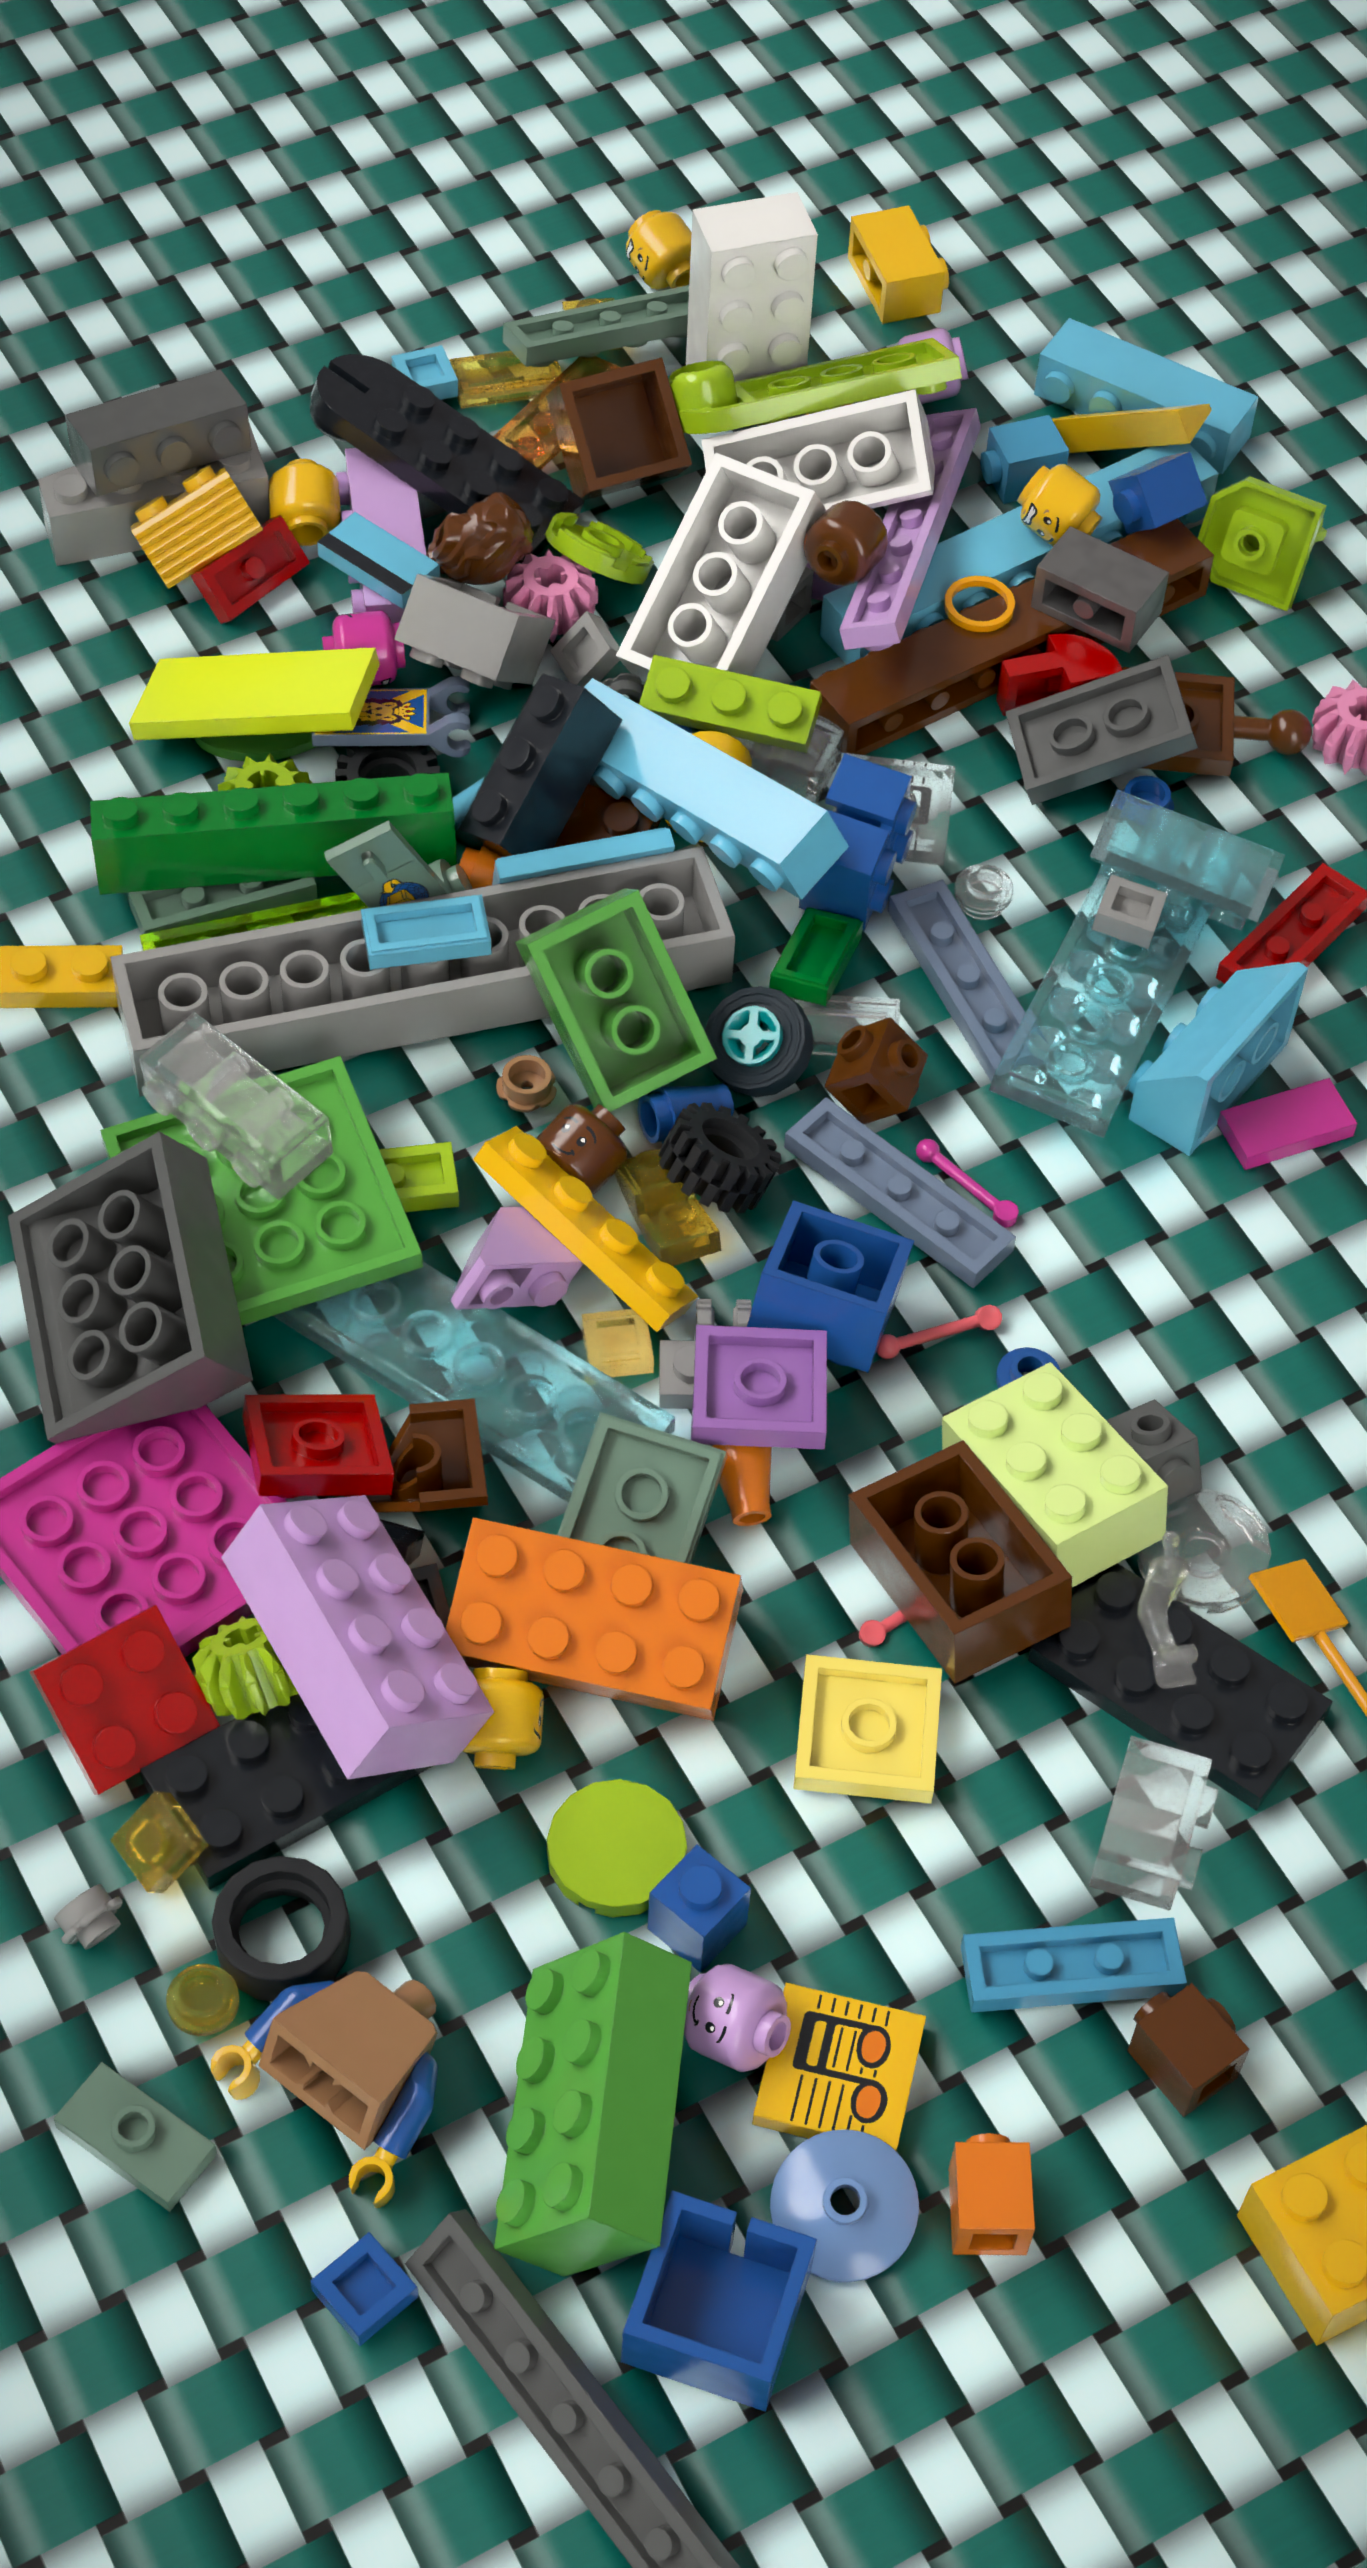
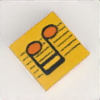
[752,1982,926,2152]

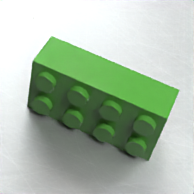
[494,1932,692,2277]

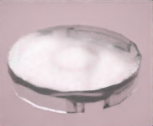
[1137,1489,1272,1614]

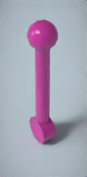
[916,1139,1019,1228]

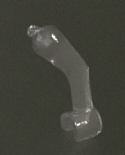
[1137,1531,1198,1688]

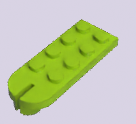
[668,338,962,434]

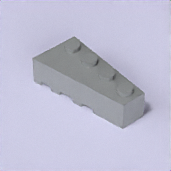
[38,423,270,566]

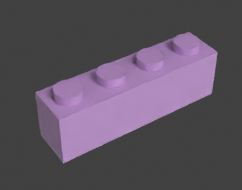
[336,448,426,623]

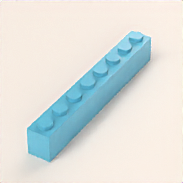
[820,444,1219,665]

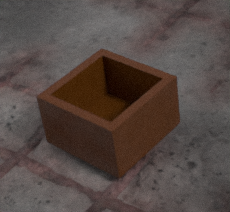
[546,357,692,500]

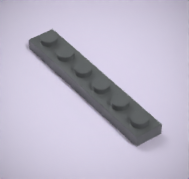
[405,2209,740,2568]

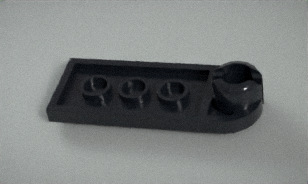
[310,354,585,564]

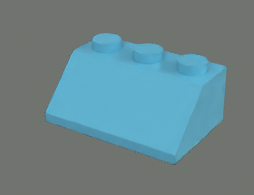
[1128,962,1308,1156]

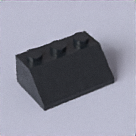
[455,673,622,857]

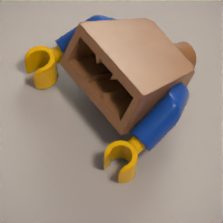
[211,1971,439,2208]

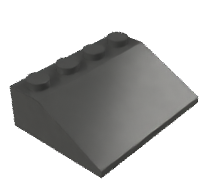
[8,1131,253,1443]

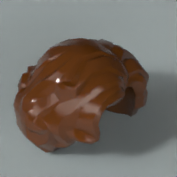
[427,492,534,585]

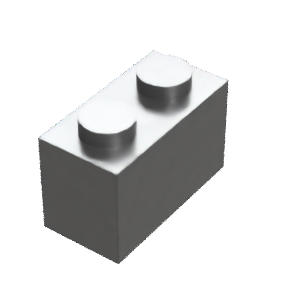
[1031,526,1169,653]

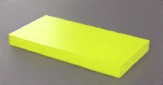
[129,647,380,740]

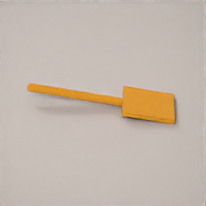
[1248,1559,1367,1717]

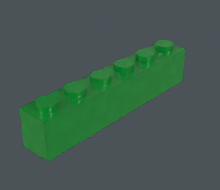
[90,772,457,895]

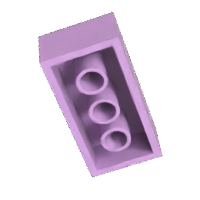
[221,1495,494,1780]

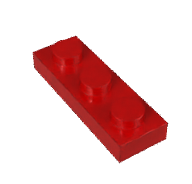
[1216,863,1367,984]

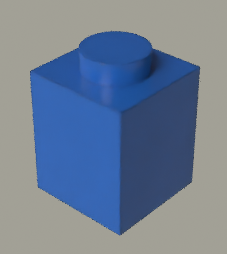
[1108,451,1208,533]
[647,1844,751,1973]

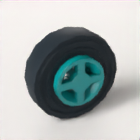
[705,986,813,1097]

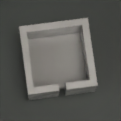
[394,574,556,690]

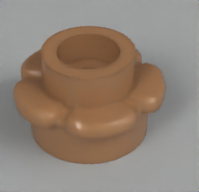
[496,1055,557,1112]

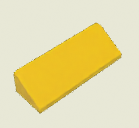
[1051,404,1212,453]

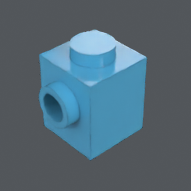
[980,415,1069,504]

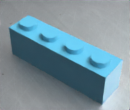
[1034,318,1259,474]

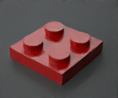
[242,1394,394,1498]
[29,1605,220,1795]

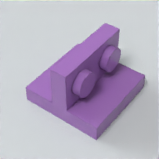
[691,1325,827,1449]

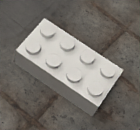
[686,192,818,382]
[616,452,827,682]

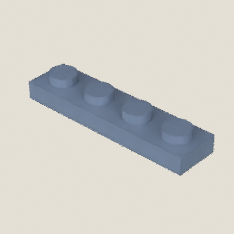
[888,879,1050,1085]
[784,1097,1016,1288]

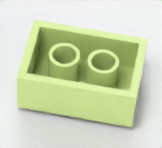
[942,1362,1168,1587]

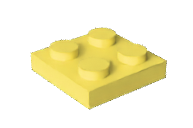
[793,1654,942,1804]

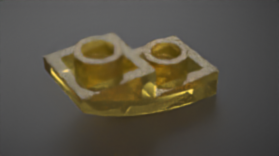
[614,1149,721,1266]

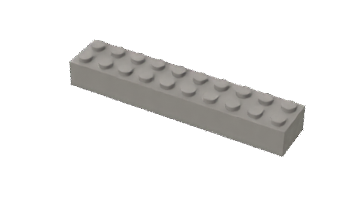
[110,846,735,1097]

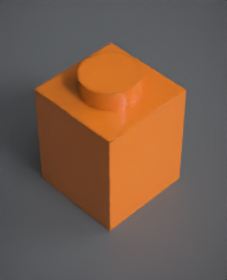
[948,2133,1035,2255]

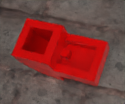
[996,634,1123,716]

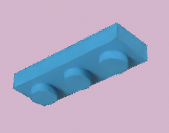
[961,1917,1187,2013]

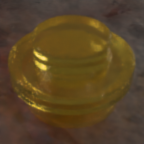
[166,1963,239,2036]

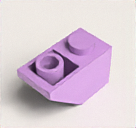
[451,1207,583,1310]

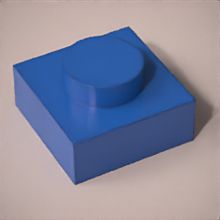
[310,2232,418,2346]

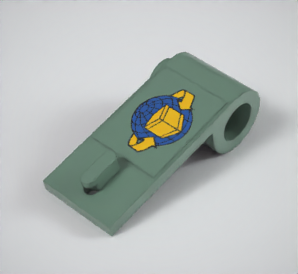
[324,820,472,908]

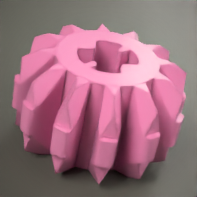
[503,548,598,644]
[1312,680,1367,776]

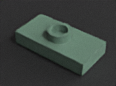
[53,2062,217,2212]

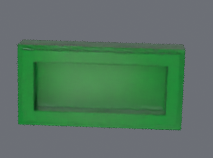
[769,907,863,1006]

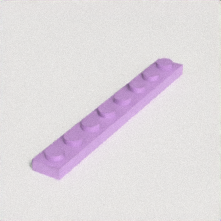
[839,408,981,651]

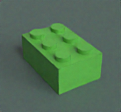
[515,888,717,1112]

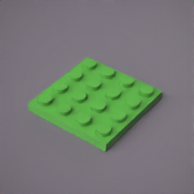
[100,1056,423,1325]

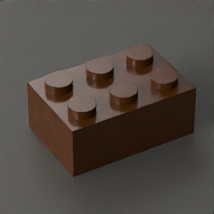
[848,1440,1072,1683]

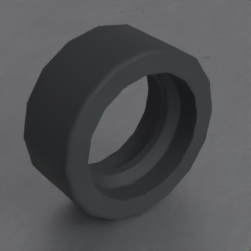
[211,1856,351,2002]

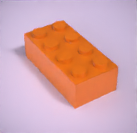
[445,1517,743,1721]

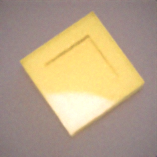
[581,1309,654,1380]

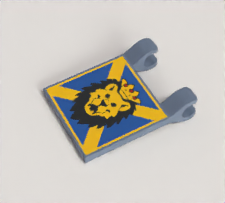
[312,676,470,757]

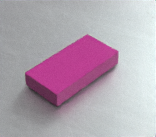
[1217,1078,1357,1170]

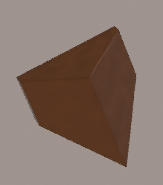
[366,1398,488,1512]

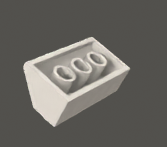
[702,389,935,510]

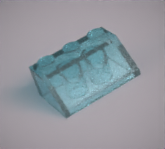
[1090,789,1285,931]

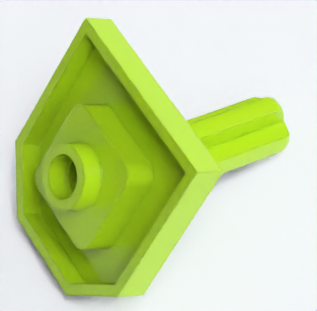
[1198,476,1327,611]

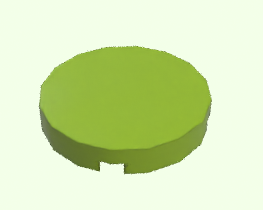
[545,512,654,584]
[547,1779,687,1918]

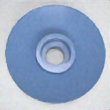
[770,2130,919,2282]

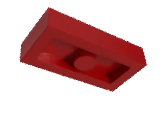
[191,515,310,624]

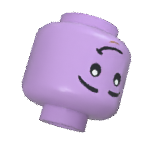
[684,1964,791,2072]

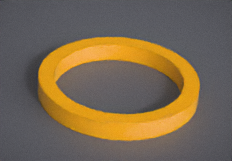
[944,576,1015,632]

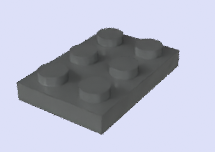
[1006,655,1198,805]

